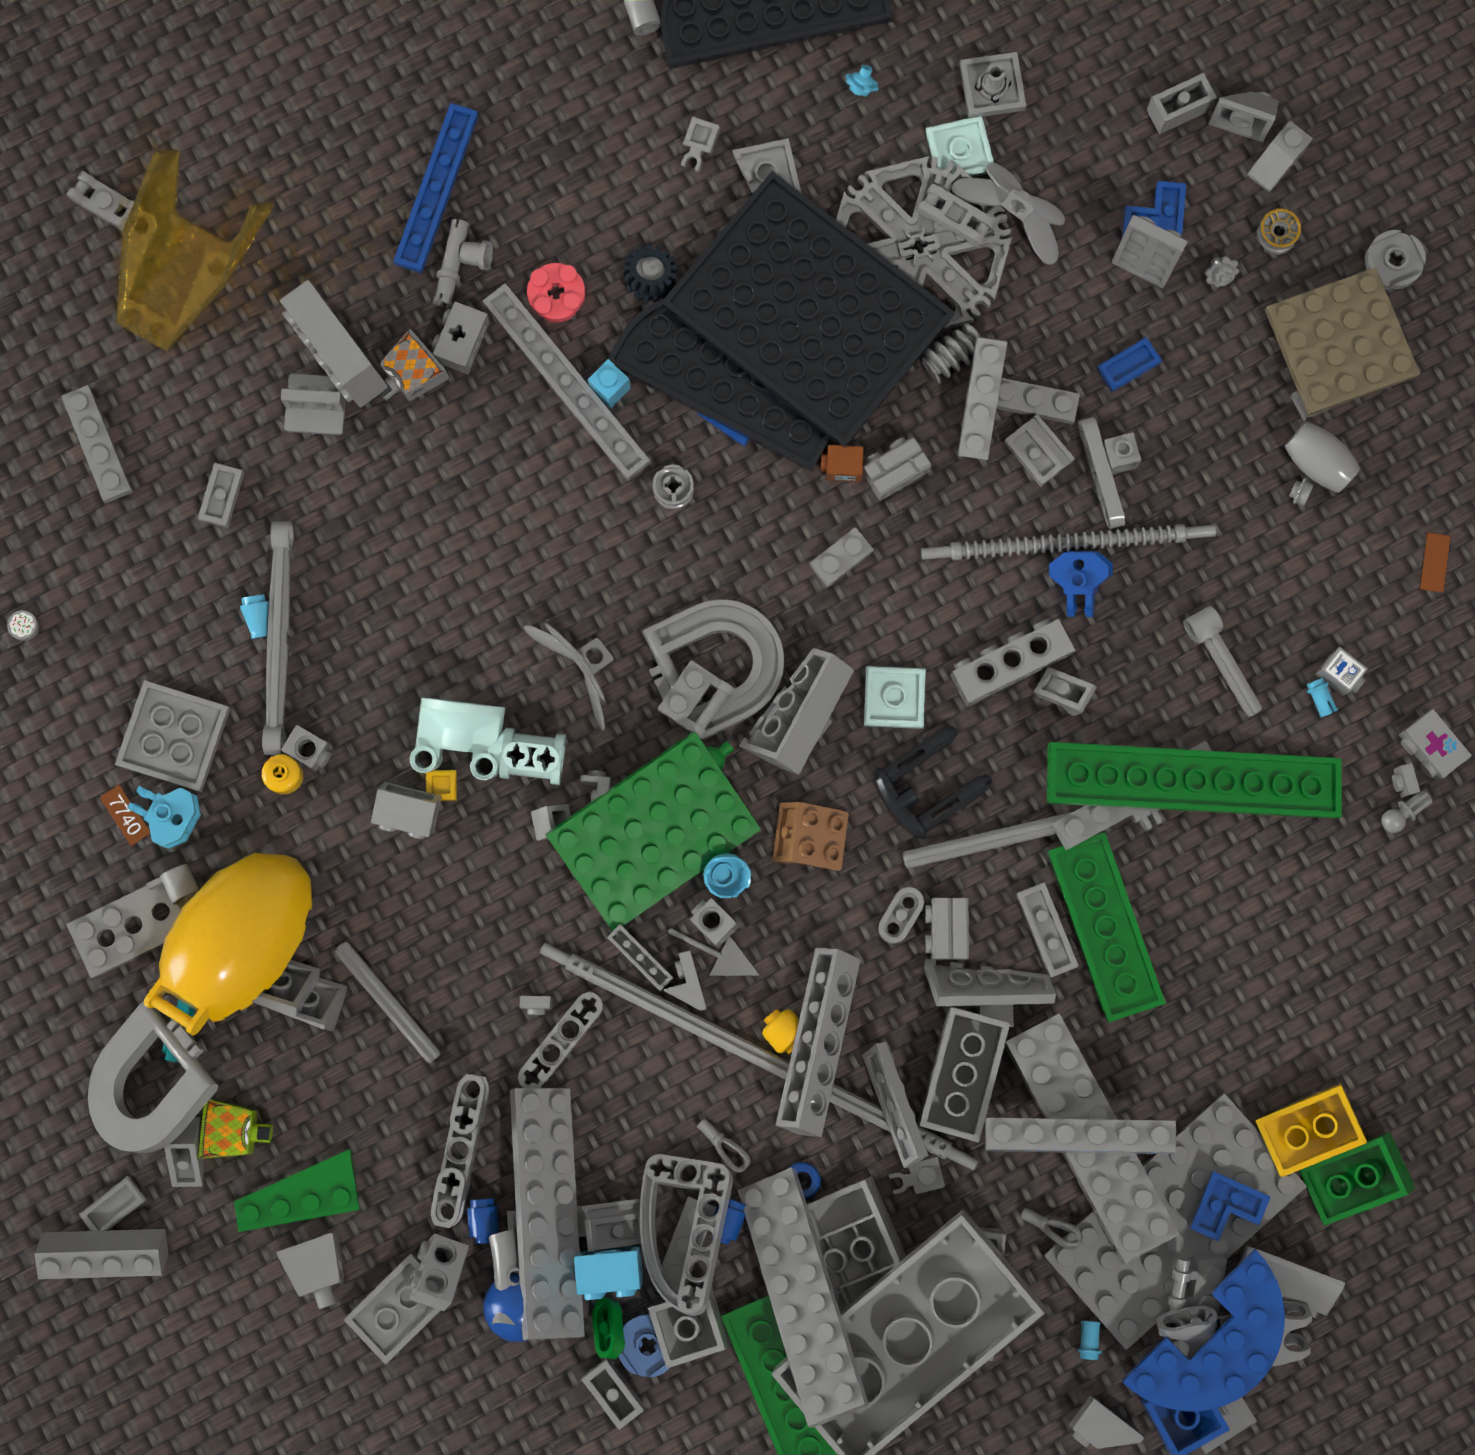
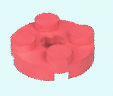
[527,263,586,323]

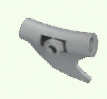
[489,1230,520,1325]

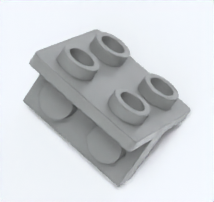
[281,374,346,435]

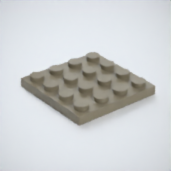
[1265,267,1420,416]

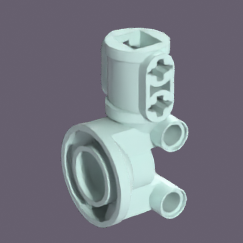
[410,698,566,785]

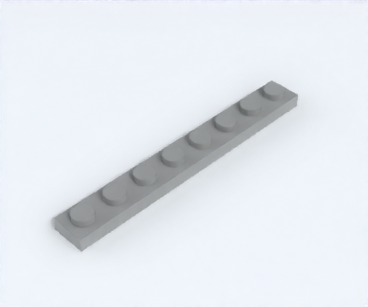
[482,284,651,481]

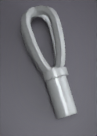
[697,1118,750,1172]
[1021,1208,1083,1250]

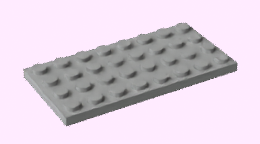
[1043,1093,1307,1350]

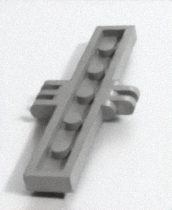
[1051,741,1212,850]

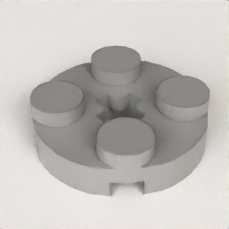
[1365,230,1426,290]

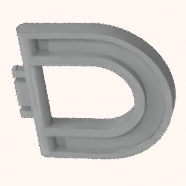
[642,600,784,741]
[88,1001,218,1153]

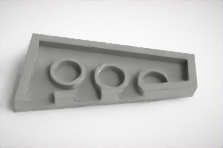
[732,138,801,193]

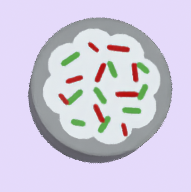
[7,610,40,641]

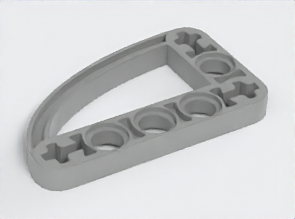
[640,1154,733,1316]

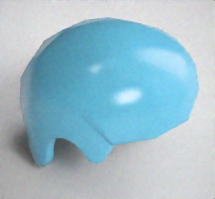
[703,853,751,898]

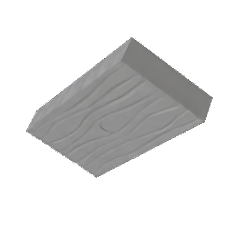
[772,1209,1045,1455]

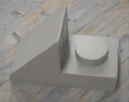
[1034,667,1097,716]
[664,950,707,1011]

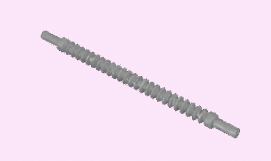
[921,524,1216,561]

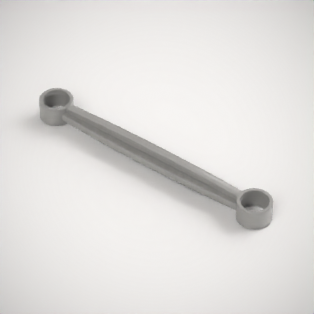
[262,521,294,755]

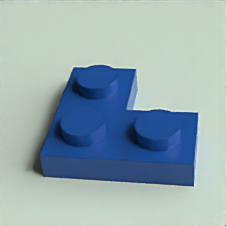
[1122,181,1186,237]
[1188,1171,1271,1241]

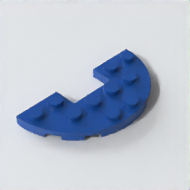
[1122,1249,1285,1412]

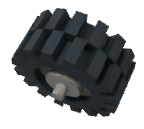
[623,244,677,302]

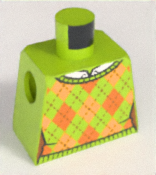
[198,1099,273,1158]

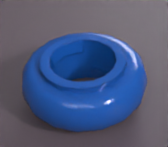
[788,1162,821,1200]

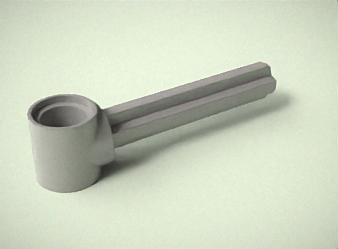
[1183,606,1262,717]

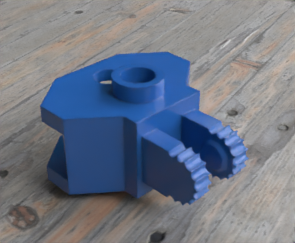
[1049,551,1113,617]

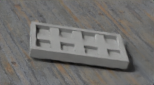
[1111,215,1188,288]

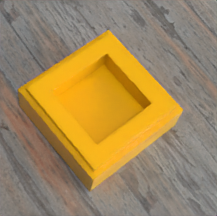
[426,770,457,801]

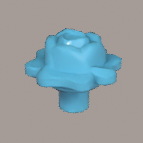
[845,65,879,97]

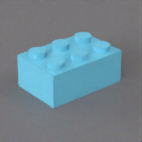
[574,1245,644,1300]

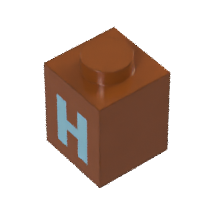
[821,445,863,482]

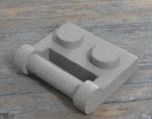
[657,660,735,739]

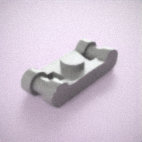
[66,171,145,234]
[916,184,996,248]

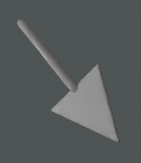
[668,928,760,976]

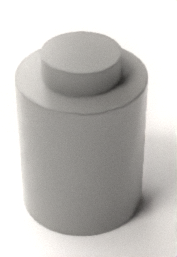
[624,0,661,35]

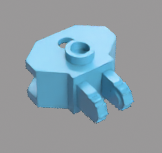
[127,786,201,849]

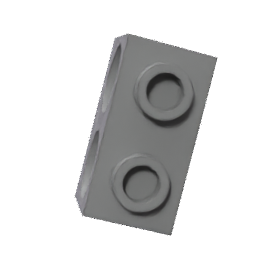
[408,1233,469,1311]

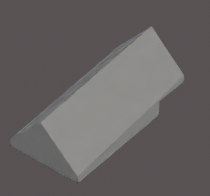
[252,960,347,1031]

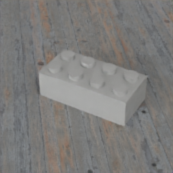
[279,280,388,408]
[917,1007,1010,1143]

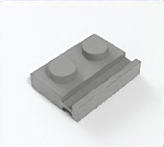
[1004,414,1075,487]
[582,1199,641,1252]

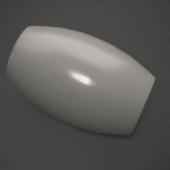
[1285,422,1361,493]

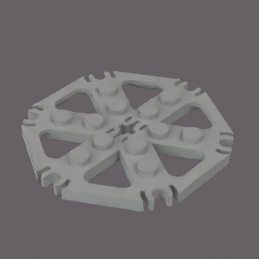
[836,156,1012,330]

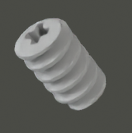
[922,323,981,385]

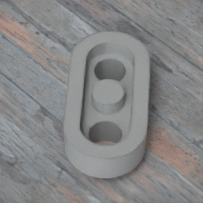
[878,887,924,944]

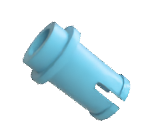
[1306,678,1338,718]
[1077,1321,1102,1360]

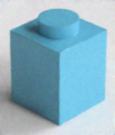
[588,359,631,409]

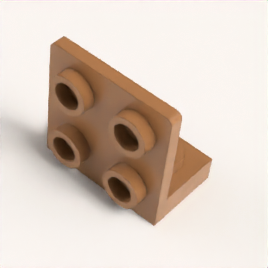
[772,802,849,871]

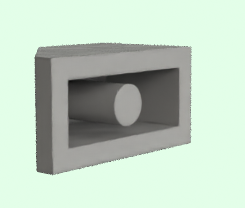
[1247,121,1313,193]
[164,1117,204,1187]
[1069,1395,1144,1449]

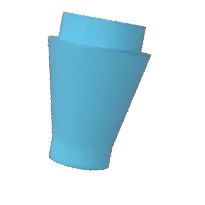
[240,594,269,639]

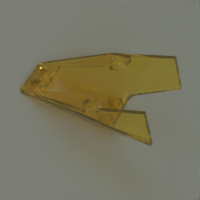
[116,149,275,351]

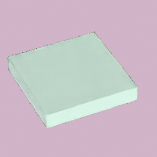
[925,115,994,177]
[864,666,926,729]

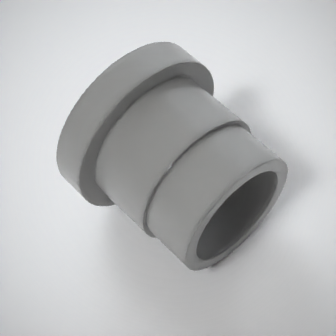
[460,240,493,270]

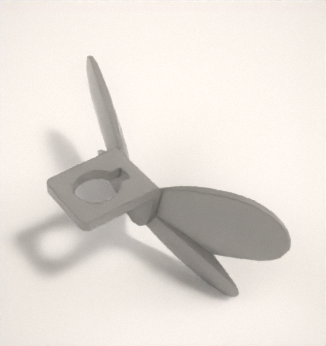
[952,163,1065,265]
[524,623,614,730]

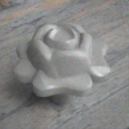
[1205,256,1239,287]

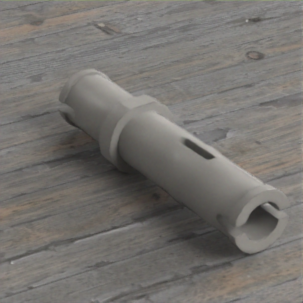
[433,219,470,308]

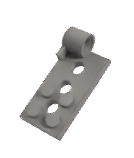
[66,864,199,979]

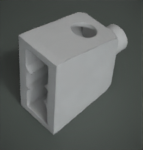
[276,1231,344,1309]

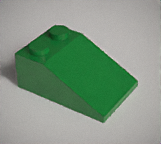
[1299,1131,1415,1226]

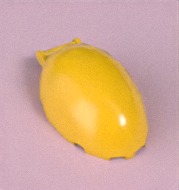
[144,853,312,1036]

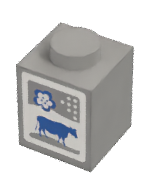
[1315,647,1368,696]

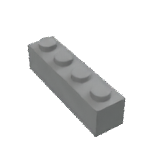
[607,924,674,992]

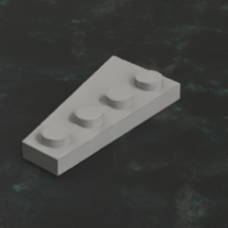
[924,959,1056,1007]

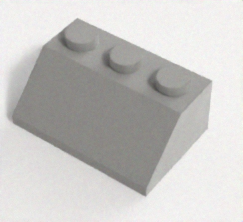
[1238,1245,1345,1318]

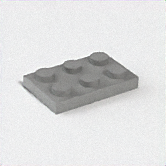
[343,1253,454,1365]

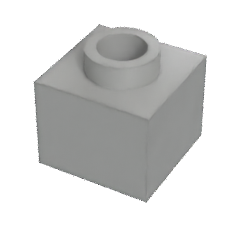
[531,804,571,841]

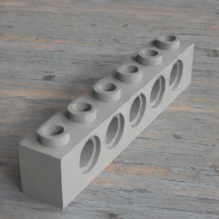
[775,948,861,1137]

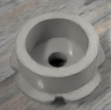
[1289,477,1314,506]

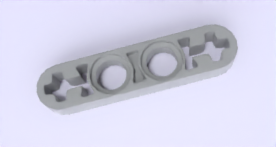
[1078,417,1125,529]
[518,992,603,1088]

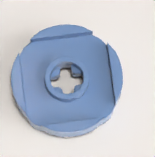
[619,1314,669,1377]

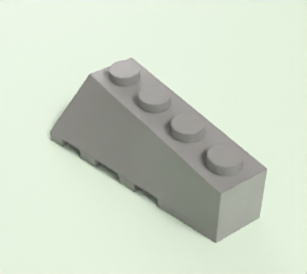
[739,648,854,775]

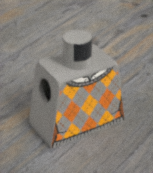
[379,329,449,401]

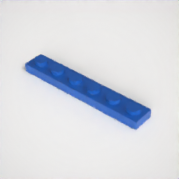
[393,103,479,274]

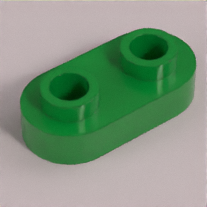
[592,1297,625,1360]

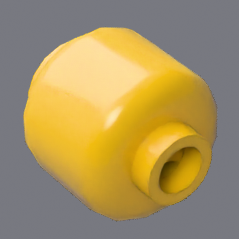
[262,754,303,794]
[762,1009,799,1054]

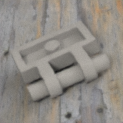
[1168,1254,1227,1316]

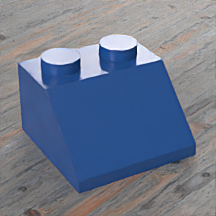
[1140,1398,1230,1455]

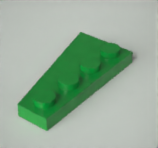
[234,1149,361,1232]

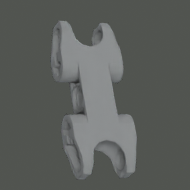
[431,1074,490,1228]
[1157,1300,1312,1366]

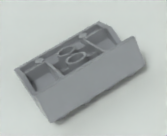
[807,1176,906,1312]

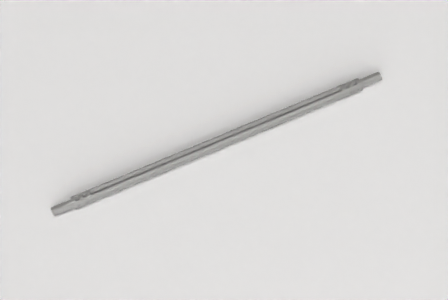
[540,943,978,1170]

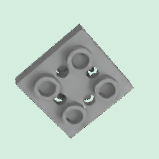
[959,52,1026,118]

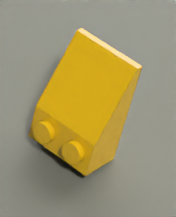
[1255,1083,1367,1177]

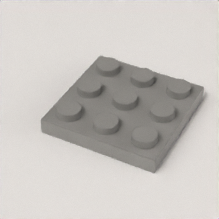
[115,680,231,792]

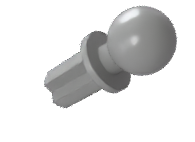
[1381,790,1432,833]

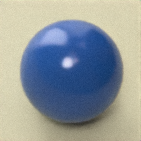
[483,1273,529,1342]

